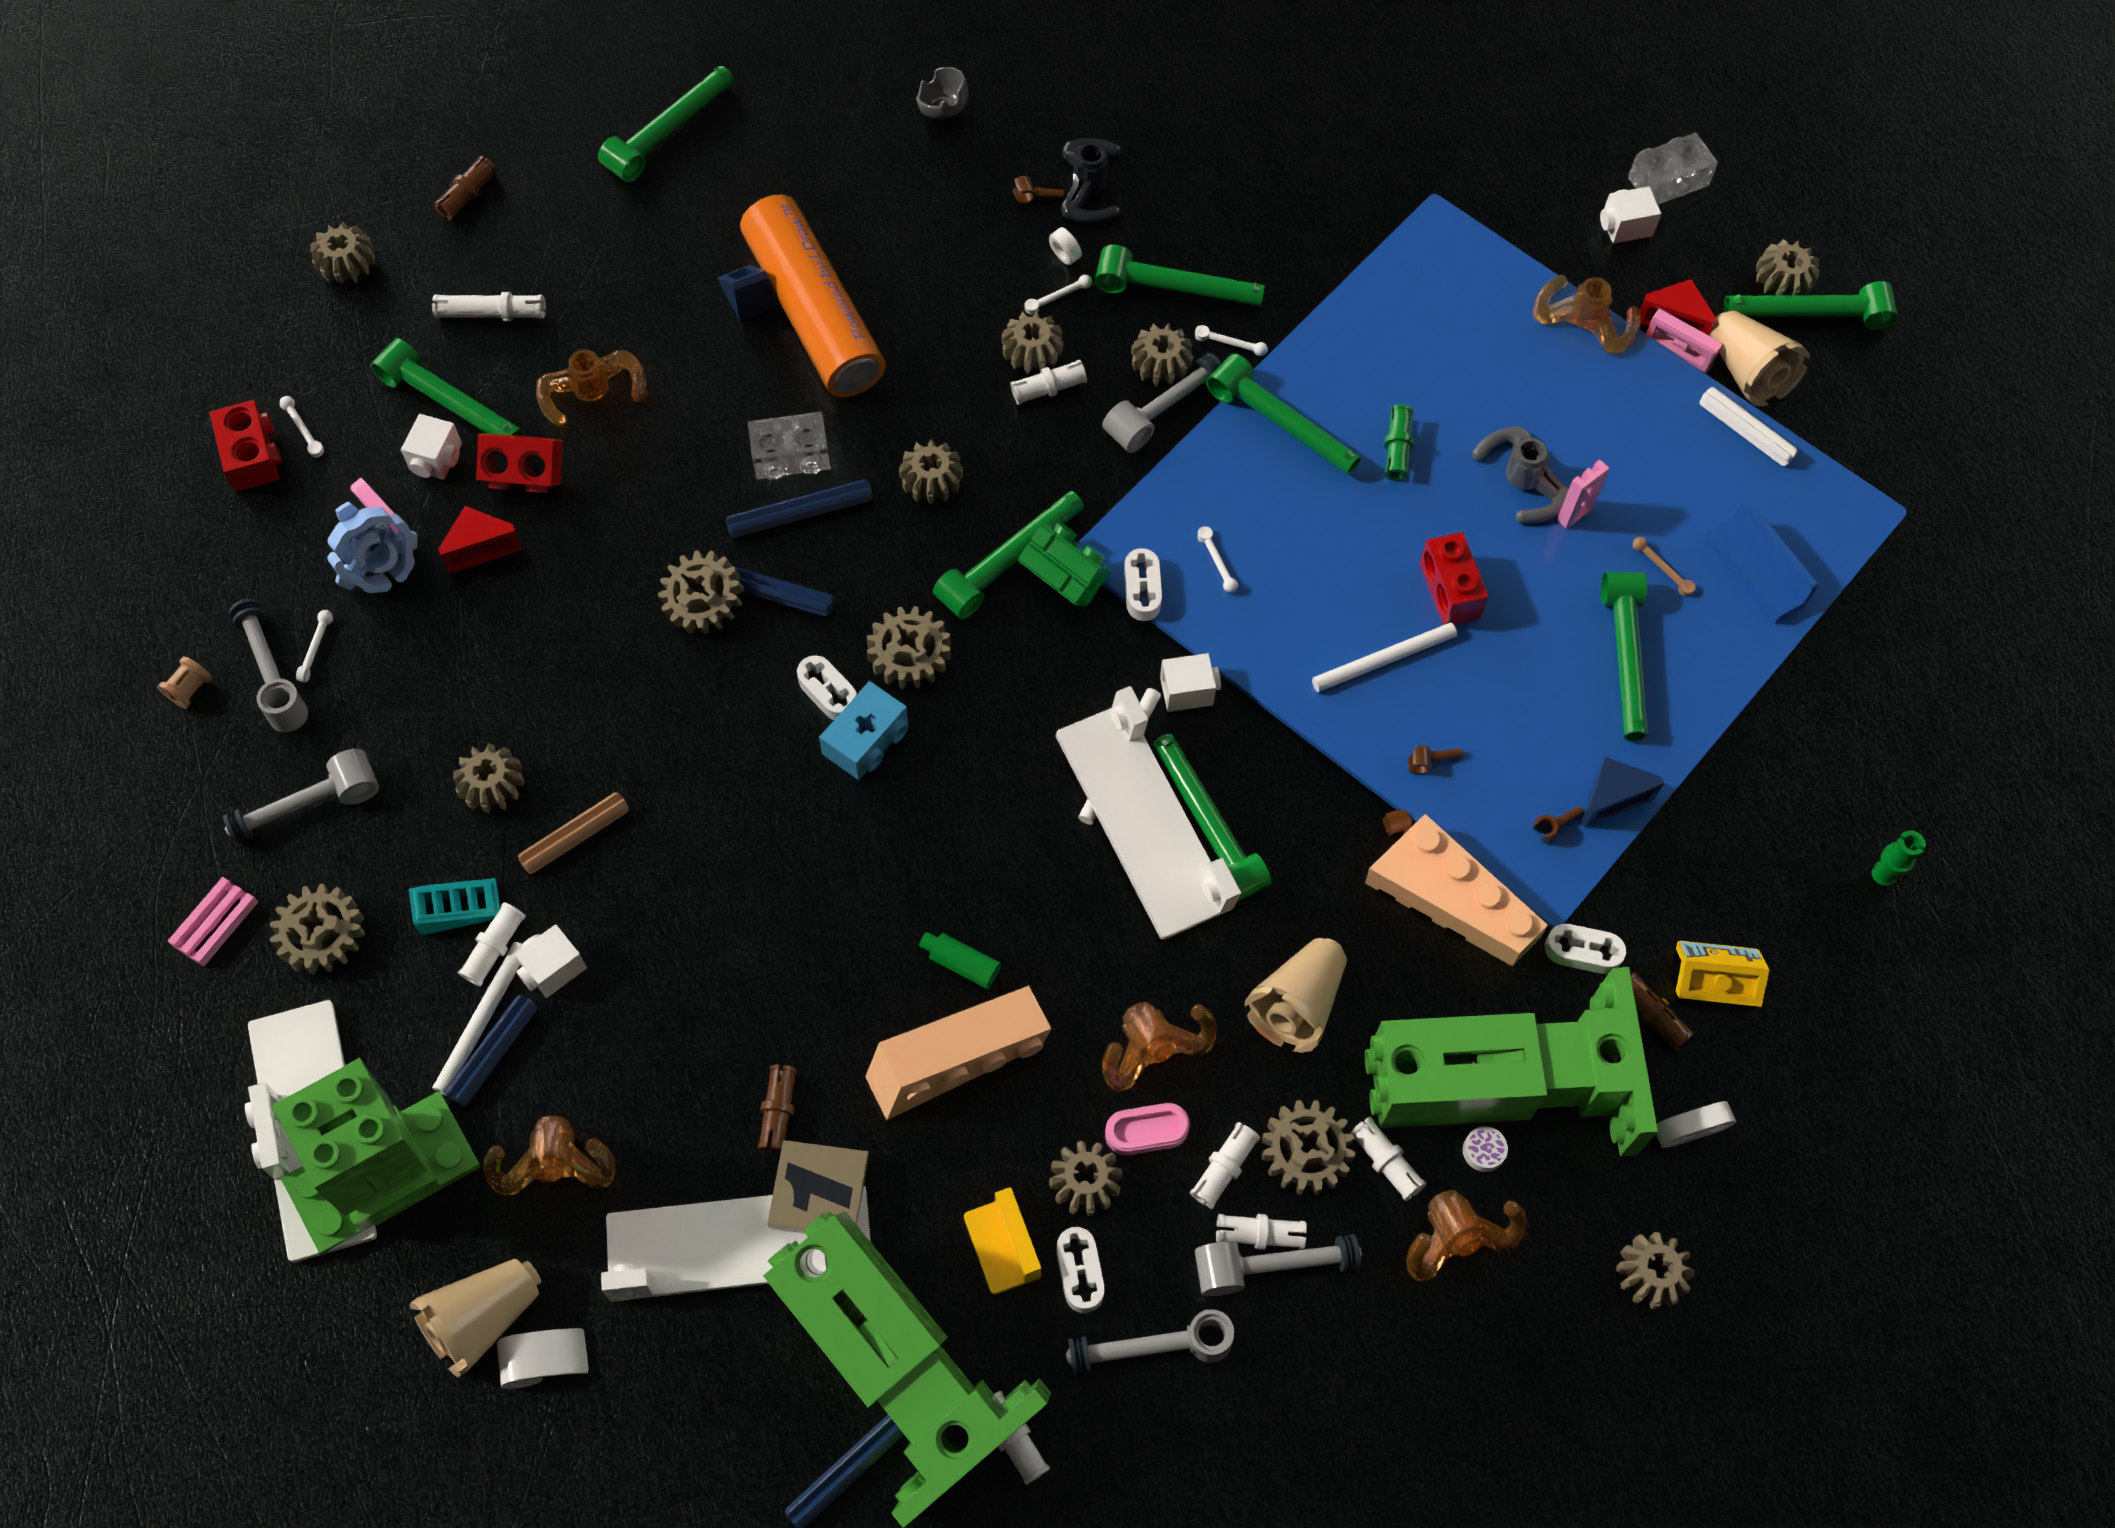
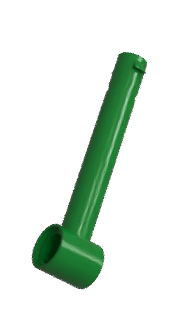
[598,66,734,182]
[1095,245,1265,307]
[1723,281,1898,330]
[370,338,523,436]
[1206,354,1361,475]
[933,491,1084,620]
[1600,571,1648,742]
[1152,734,1272,902]

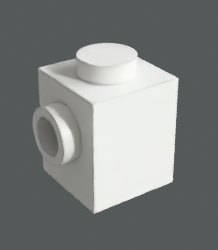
[1600,186,1661,243]
[401,414,462,480]
[1160,653,1221,712]
[515,924,587,998]

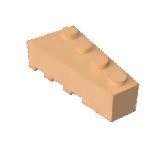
[1365,814,1548,966]
[865,986,1051,1120]

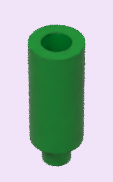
[919,932,1001,989]

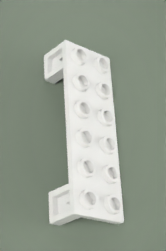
[1056,686,1241,940]
[601,1186,871,1302]

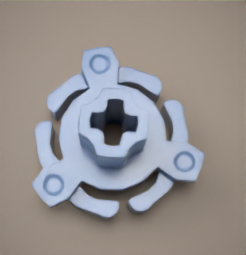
[327,501,417,593]

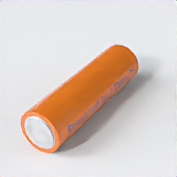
[740,194,886,397]

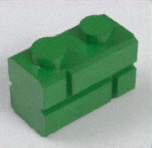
[1018,522,1111,606]

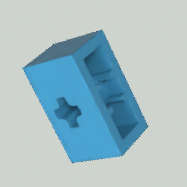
[819,681,908,780]

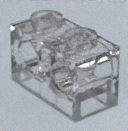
[1628,133,1718,205]
[748,412,830,479]

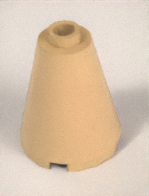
[1709,311,1809,407]
[1245,938,1347,1053]
[409,1259,541,1377]

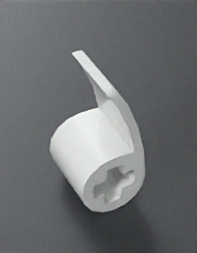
[496,1328,588,1389]

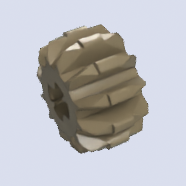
[310,222,375,285]
[1756,239,1820,295]
[1002,311,1063,375]
[1131,323,1193,386]
[899,439,963,505]
[453,743,524,814]
[1049,1141,1122,1216]
[1616,1232,1695,1309]

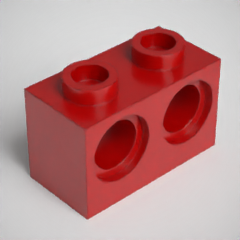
[209,400,282,492]
[476,433,563,493]
[1419,532,1489,625]

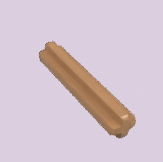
[518,792,629,874]

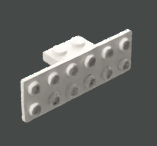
[245,1000,377,1263]

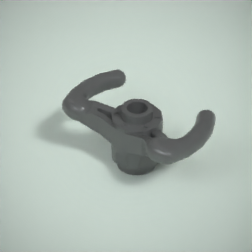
[1472,426,1569,524]

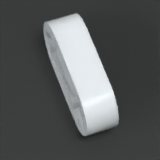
[1124,548,1162,621]
[797,656,857,720]
[1545,924,1626,974]
[1656,1101,1736,1148]
[1057,1227,1104,1313]

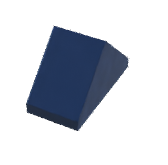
[718,265,773,321]
[1581,757,1664,828]

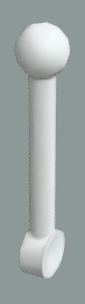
[1025,275,1092,315]
[1195,325,1268,357]
[280,396,324,458]
[1197,526,1238,593]
[296,610,333,683]

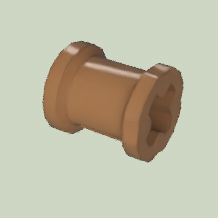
[157,656,212,709]

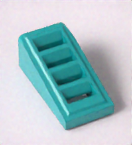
[409,878,501,936]

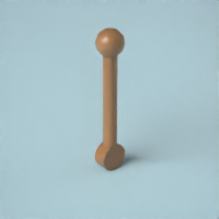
[1633,537,1696,597]

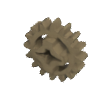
[658,550,744,634]
[867,606,951,689]
[270,884,365,975]
[1261,1100,1355,1195]

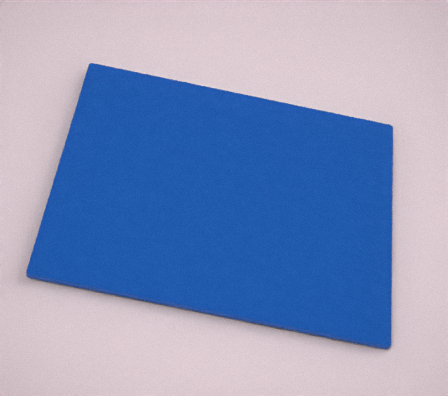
[1078,194,1907,929]

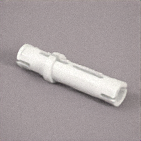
[432,292,546,321]

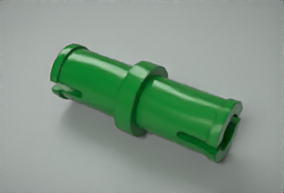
[1384,404,1414,481]
[1871,831,1926,886]

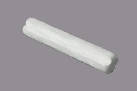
[1699,387,1798,466]

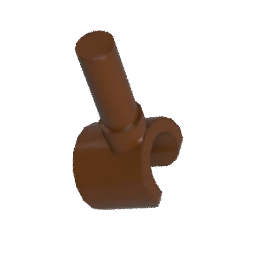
[1013,176,1064,205]
[1408,745,1463,775]
[1533,806,1584,844]
[1382,809,1412,836]

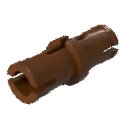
[434,156,497,220]
[1630,972,1694,1051]
[758,1064,797,1154]

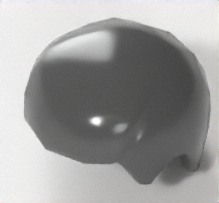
[916,67,969,121]

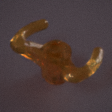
[1533,275,1641,355]
[536,350,646,427]
[1102,1002,1216,1091]
[484,1116,616,1195]
[1406,1190,1527,1281]

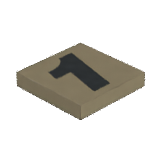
[767,1140,869,1233]

